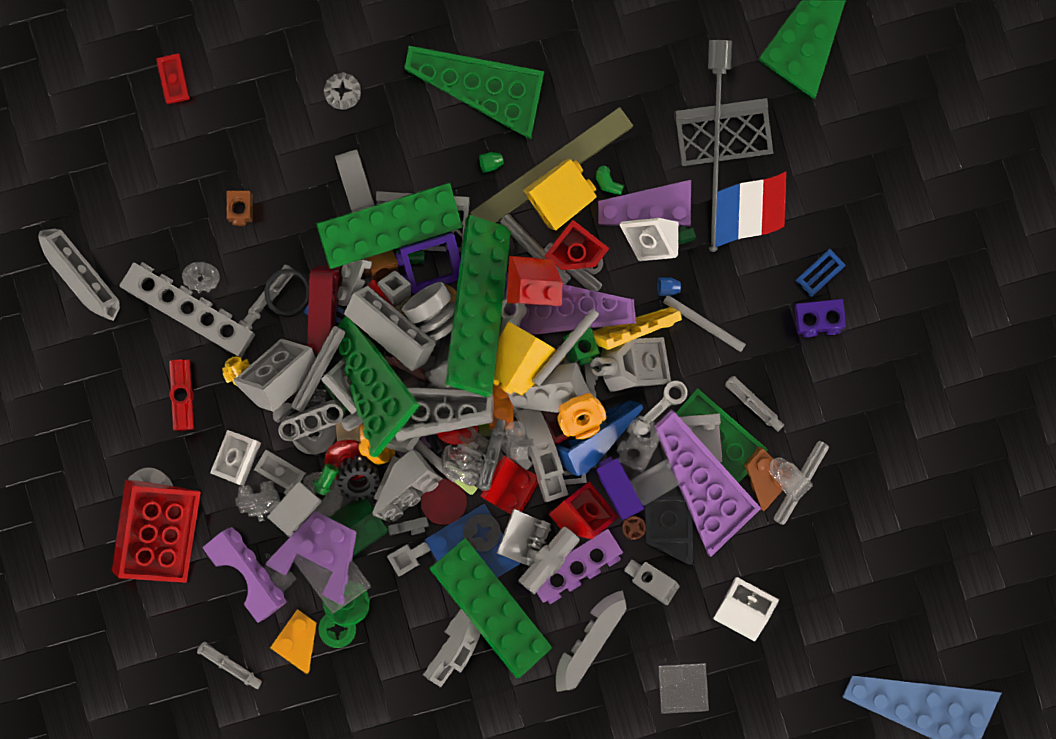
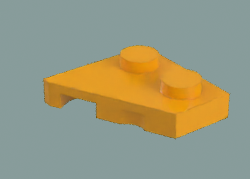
[270,609,317,674]

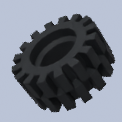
[337,456,380,501]

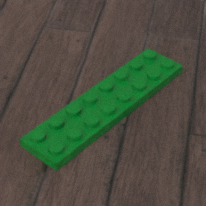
[445,215,511,397]

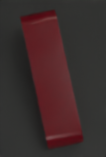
[307,265,343,360]

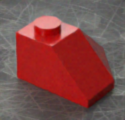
[544,220,609,271]

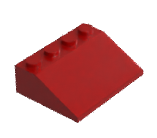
[112,480,201,583]

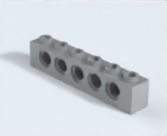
[119,262,255,358]

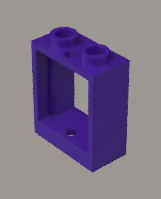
[395,231,461,294]
[596,457,644,521]

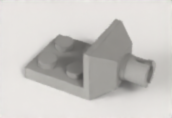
[591,337,671,392]

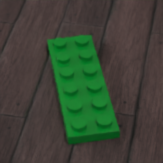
[316,183,463,269]
[429,538,552,678]

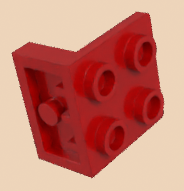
[481,456,538,514]

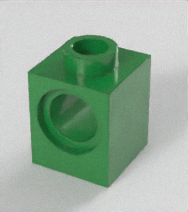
[563,327,600,366]

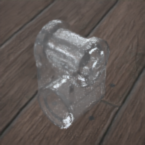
[769,457,813,502]

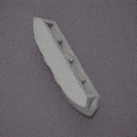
[38,229,120,321]
[556,591,627,691]

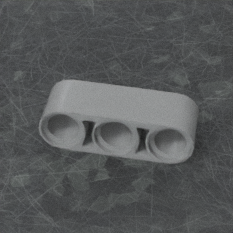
[335,149,374,212]
[278,399,345,441]

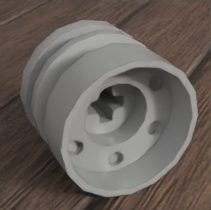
[402,282,455,341]

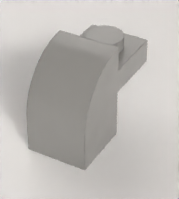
[364,271,411,308]

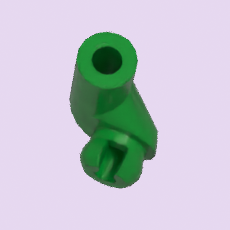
[595,166,624,196]

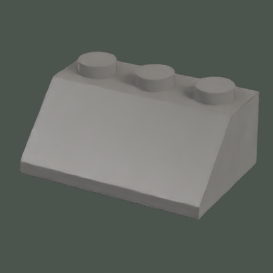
[233,338,316,411]

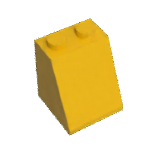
[523,158,597,230]
[493,322,566,395]

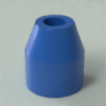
[657,277,681,296]

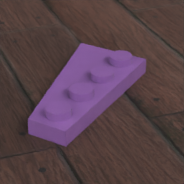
[598,180,691,227]

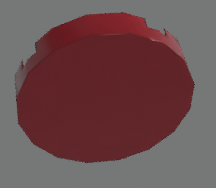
[421,479,467,525]

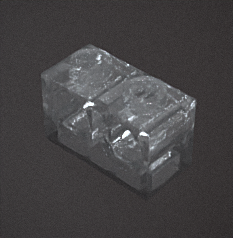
[616,415,660,473]

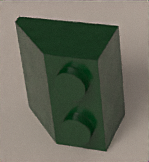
[328,497,389,557]

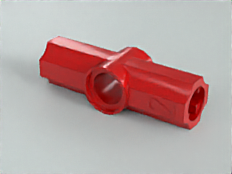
[169,359,194,431]

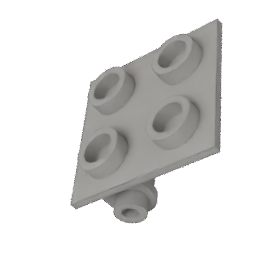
[497,509,551,567]

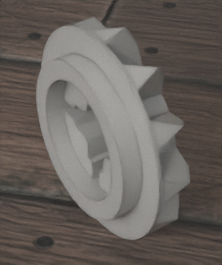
[324,72,361,109]

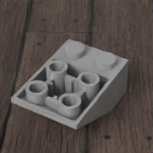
[372,449,443,523]

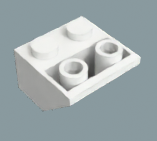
[713,577,779,641]

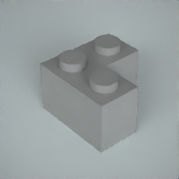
[268,482,322,536]

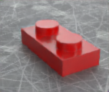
[157,54,190,104]

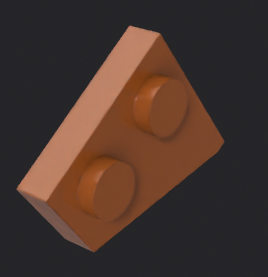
[744,447,793,511]

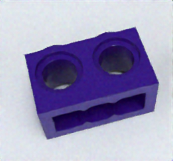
[794,299,846,337]

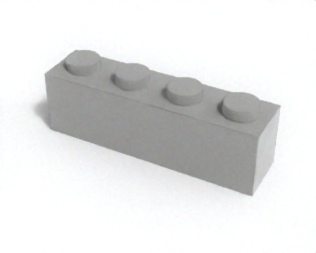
[344,286,436,371]

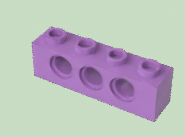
[537,529,623,604]

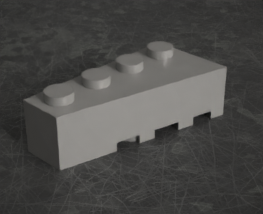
[395,388,494,441]

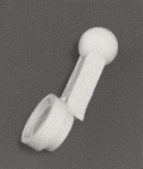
[632,381,687,435]

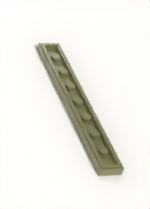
[470,107,633,223]

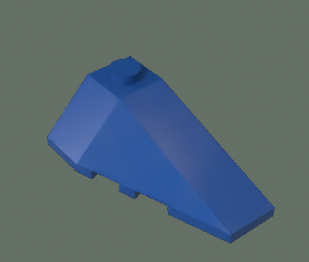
[555,400,643,476]

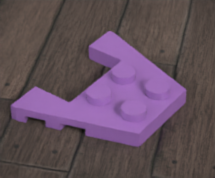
[266,511,357,605]

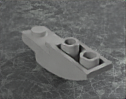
[515,409,568,502]
[423,609,481,687]

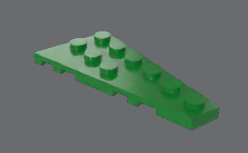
[759,0,846,99]
[405,46,544,140]
[337,316,420,458]

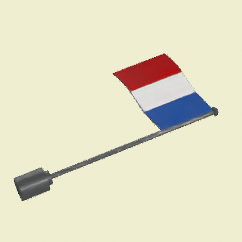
[708,40,786,252]

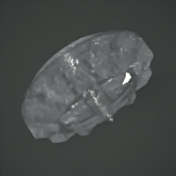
[182,262,220,293]

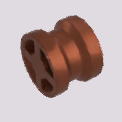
[622,516,646,540]

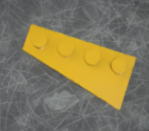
[592,307,682,350]

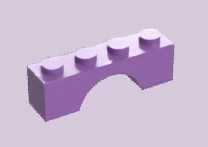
[202,527,287,623]

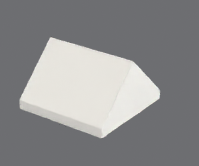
[619,218,678,261]
[210,430,261,486]

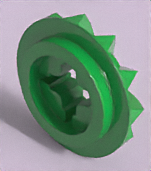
[319,615,356,648]

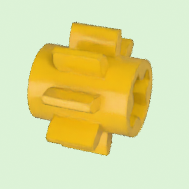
[222,356,250,385]

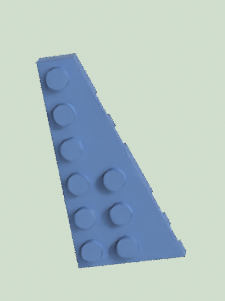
[842,676,1001,739]

